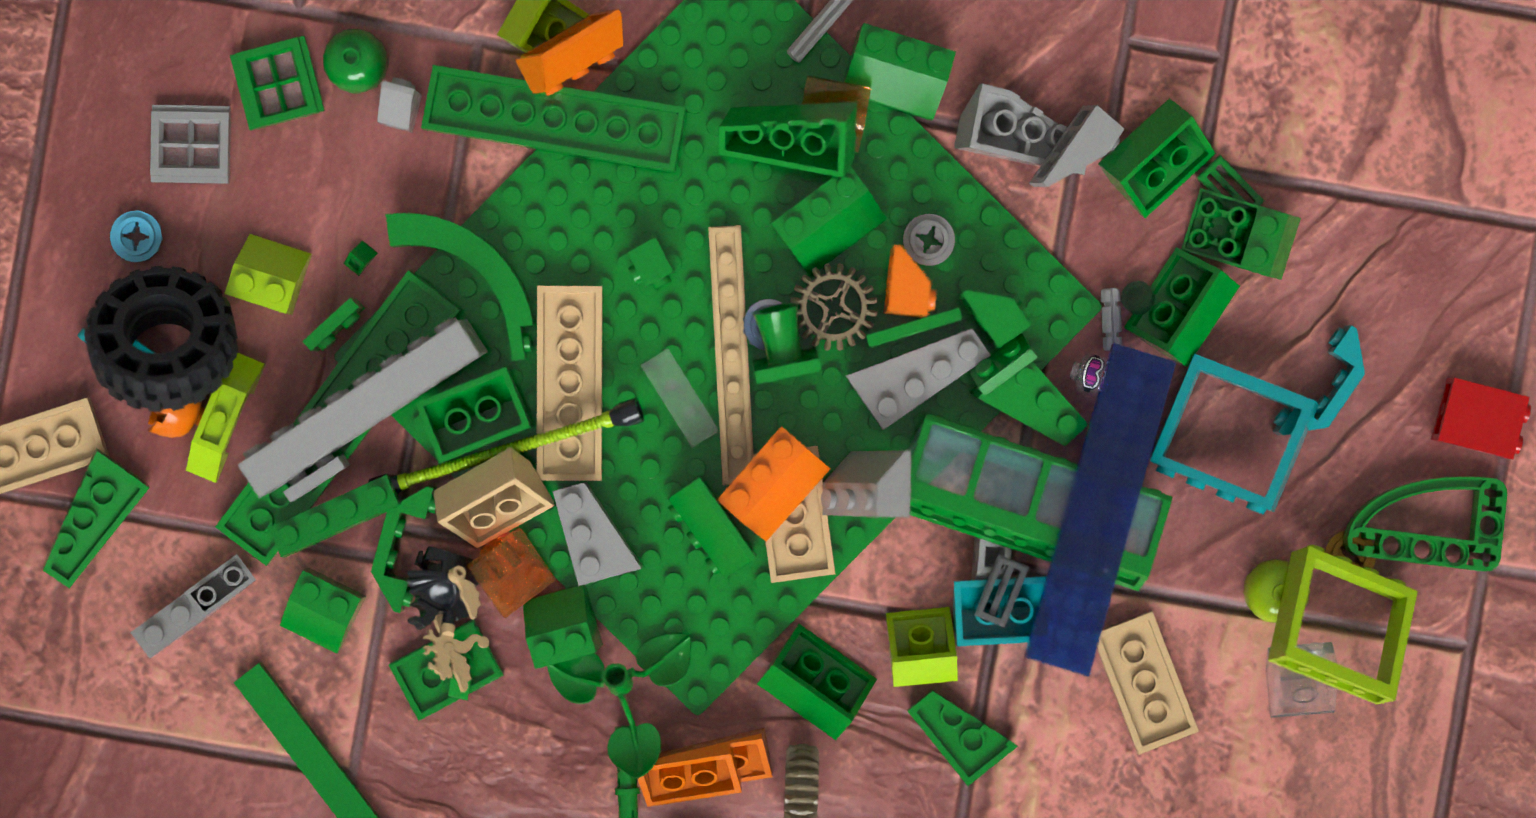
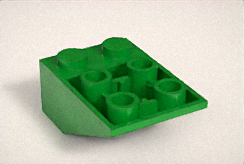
[1181,188,1301,280]

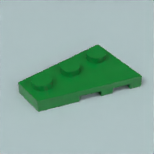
[907,690,1018,786]

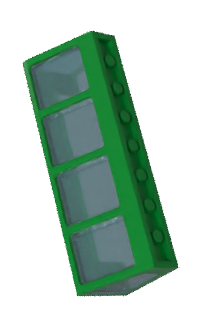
[908,414,1173,591]

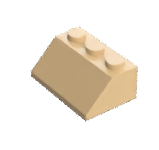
[433,447,554,548]

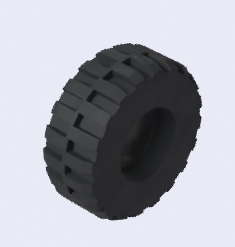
[84,266,238,412]

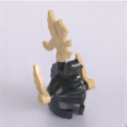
[407,546,489,692]

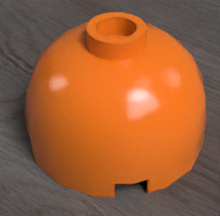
[147,401,205,438]

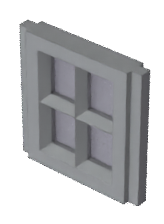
[150,105,231,184]

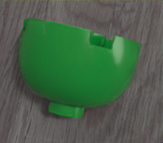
[323,28,389,94]

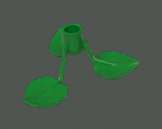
[547,634,691,779]

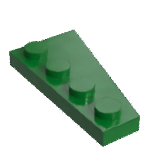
[42,448,150,588]

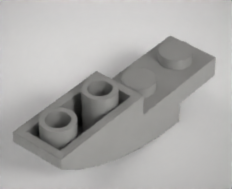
[130,554,256,659]

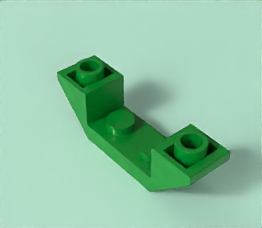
[371,485,437,613]

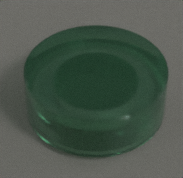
[1121,281,1155,315]

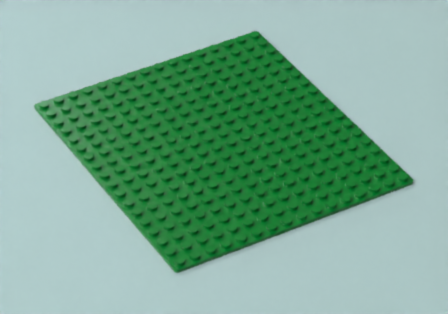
[334,0,1102,715]

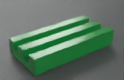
[1196,155,1264,221]

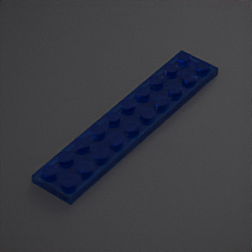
[1024,343,1176,677]

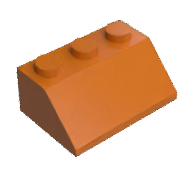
[515,9,623,96]
[884,245,936,318]
[717,426,831,542]

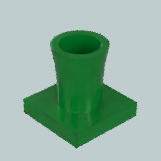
[752,303,821,384]

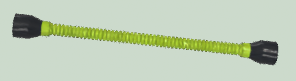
[368,398,644,494]

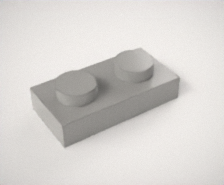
[284,453,350,503]

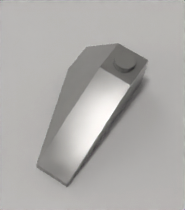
[954,84,1086,175]

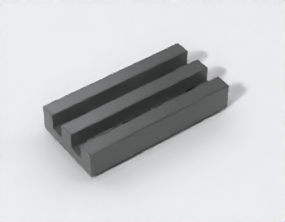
[974,554,1029,628]

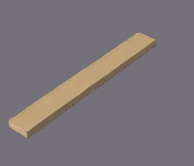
[708,225,754,485]

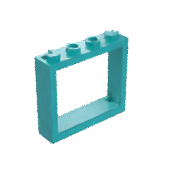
[1150,354,1319,515]

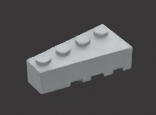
[845,329,991,430]

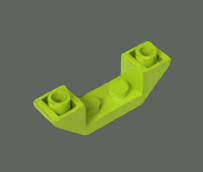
[186,353,266,483]

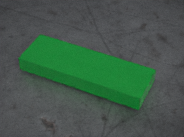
[865,307,962,348]

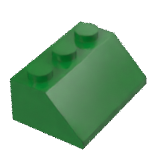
[840,23,956,121]
[1098,98,1216,218]
[771,166,887,277]
[1124,247,1240,367]
[415,366,533,464]
[667,476,757,578]
[757,624,877,740]

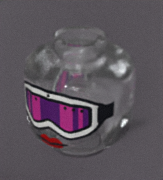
[1070,353,1119,399]

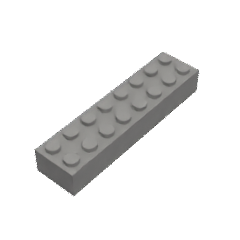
[238,317,488,498]

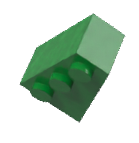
[970,361,1089,446]

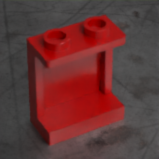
[1431,378,1531,460]

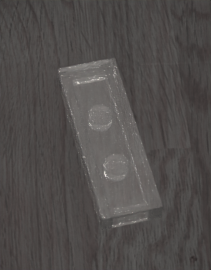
[641,349,720,448]

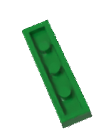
[269,475,401,558]

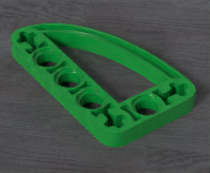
[1343,477,1507,571]

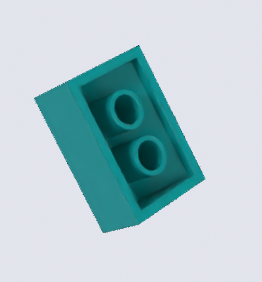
[953,576,1055,646]

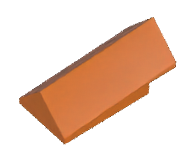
[638,727,773,807]

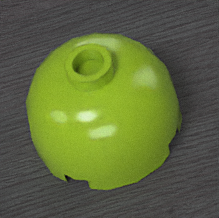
[1243,559,1310,623]

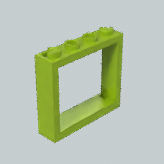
[1268,545,1418,705]

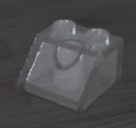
[1266,642,1338,718]

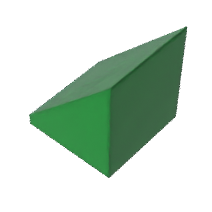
[343,240,378,276]
[448,674,473,701]

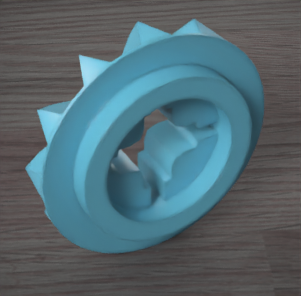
[110,211,163,262]

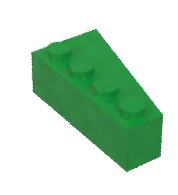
[719,102,857,178]

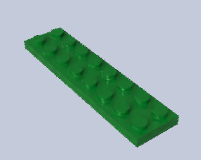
[421,65,687,173]

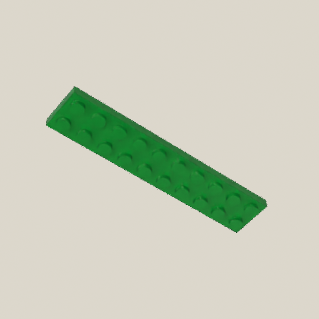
[215,270,461,566]

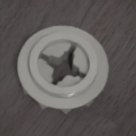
[903,214,955,266]

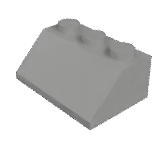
[821,451,911,517]

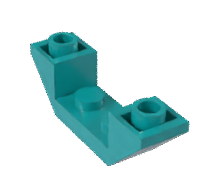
[1272,325,1365,436]

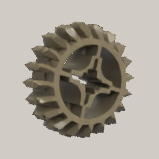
[790,264,877,351]
[784,744,819,818]

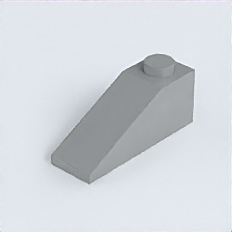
[1029,105,1124,187]

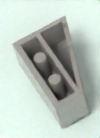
[553,482,643,586]

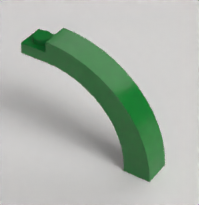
[385,213,535,361]

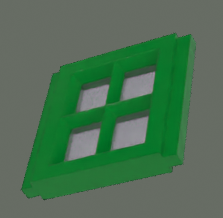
[230,36,325,131]

